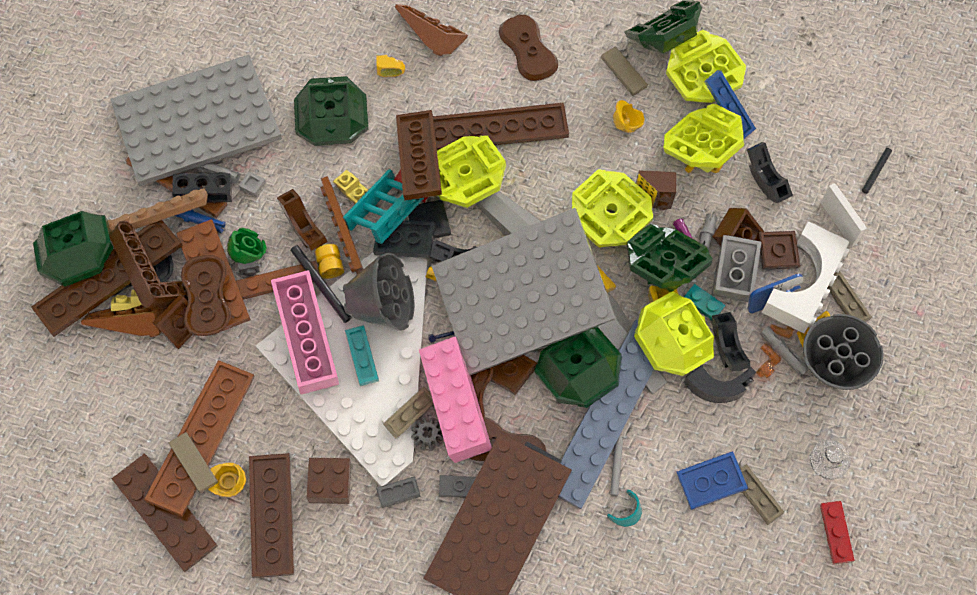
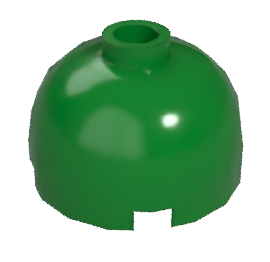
[227,228,267,264]

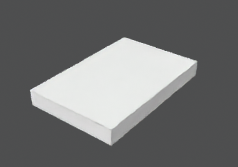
[820,183,867,247]

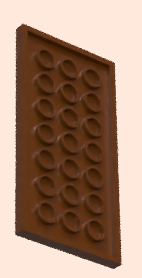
[423,433,572,595]

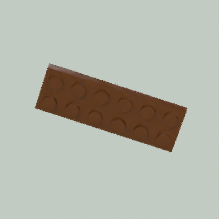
[396,110,442,201]
[111,453,218,572]
[249,453,295,578]

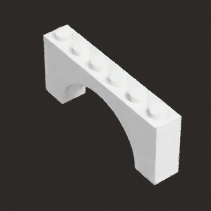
[762,221,850,333]

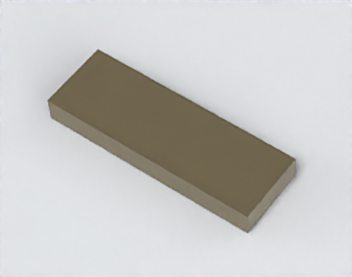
[601,46,648,96]
[827,271,872,322]
[383,386,434,439]
[168,432,218,493]
[740,464,785,525]

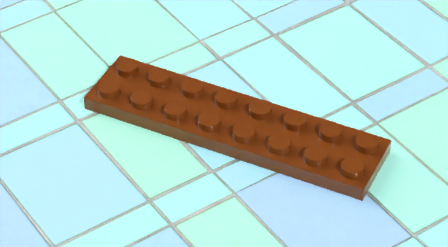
[144,360,254,517]

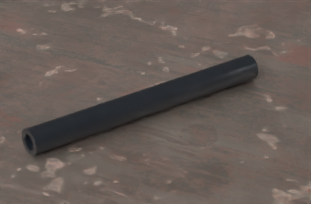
[290,245,352,323]

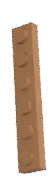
[108,188,208,233]

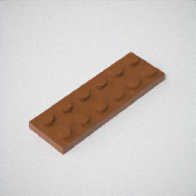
[176,219,251,332]

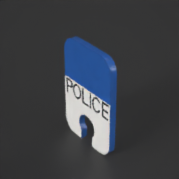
[747,274,803,313]

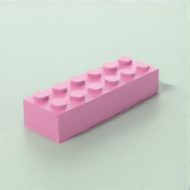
[271,270,339,395]
[419,337,492,463]

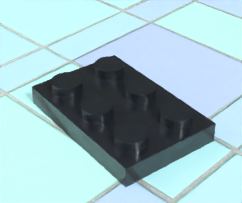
[373,220,436,258]

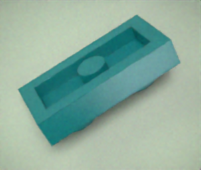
[684,283,726,320]

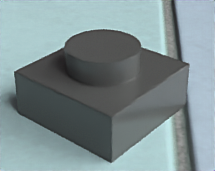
[238,260,260,277]

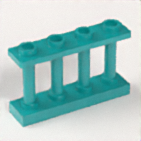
[343,169,424,244]

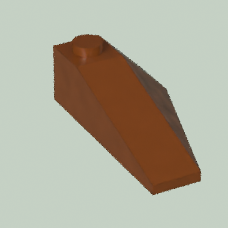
[395,4,468,56]
[81,305,167,337]

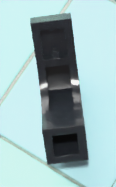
[683,365,756,403]

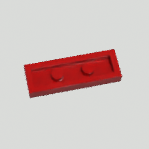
[820,501,855,565]

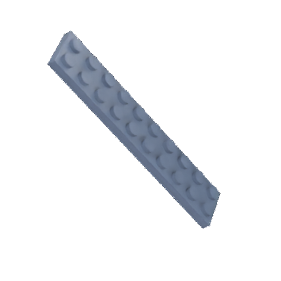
[559,319,654,509]

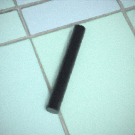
[862,148,892,194]

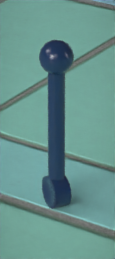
[428,331,455,342]

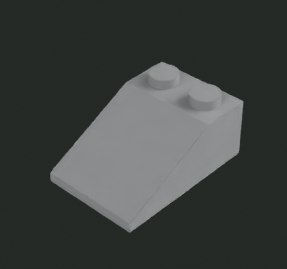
[711,235,761,302]

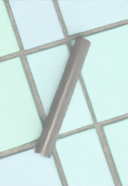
[610,436,623,496]

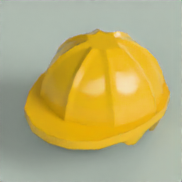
[613,100,645,133]
[208,463,246,497]

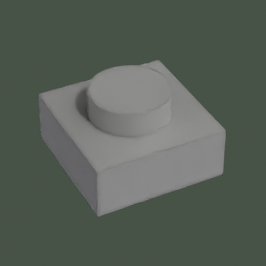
[239,171,266,197]

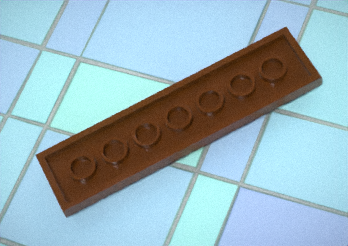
[433,103,569,150]
[31,220,182,337]

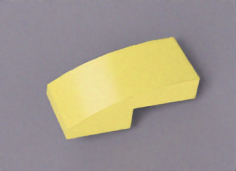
[333,170,368,204]
[111,290,142,311]

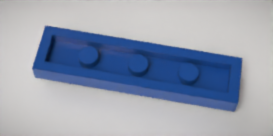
[704,70,756,139]

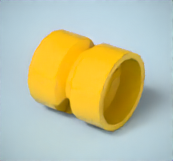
[314,244,344,279]

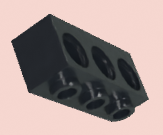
[172,172,232,203]

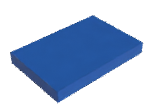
[676,451,748,510]

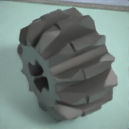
[411,417,444,451]

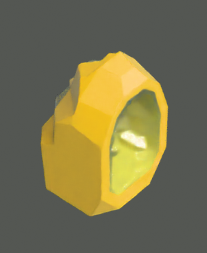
[376,54,405,77]

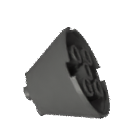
[343,253,415,331]
[803,314,884,390]

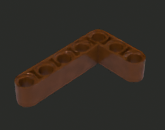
[110,221,188,309]

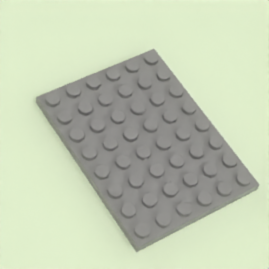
[110,55,282,186]
[432,208,616,375]

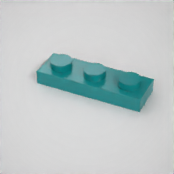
[345,325,379,386]

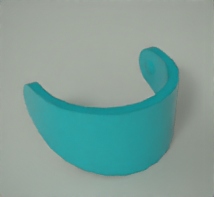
[607,489,642,527]

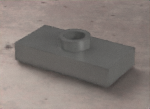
[439,475,476,498]
[376,476,421,508]

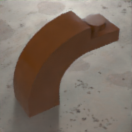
[277,189,328,251]

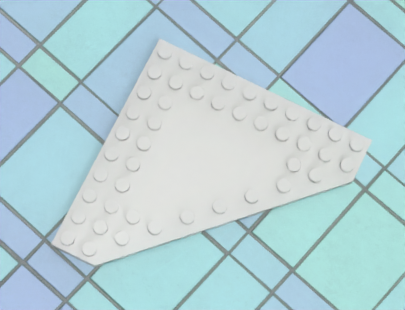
[256,253,428,486]

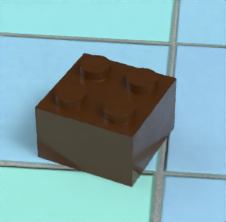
[307,458,351,504]

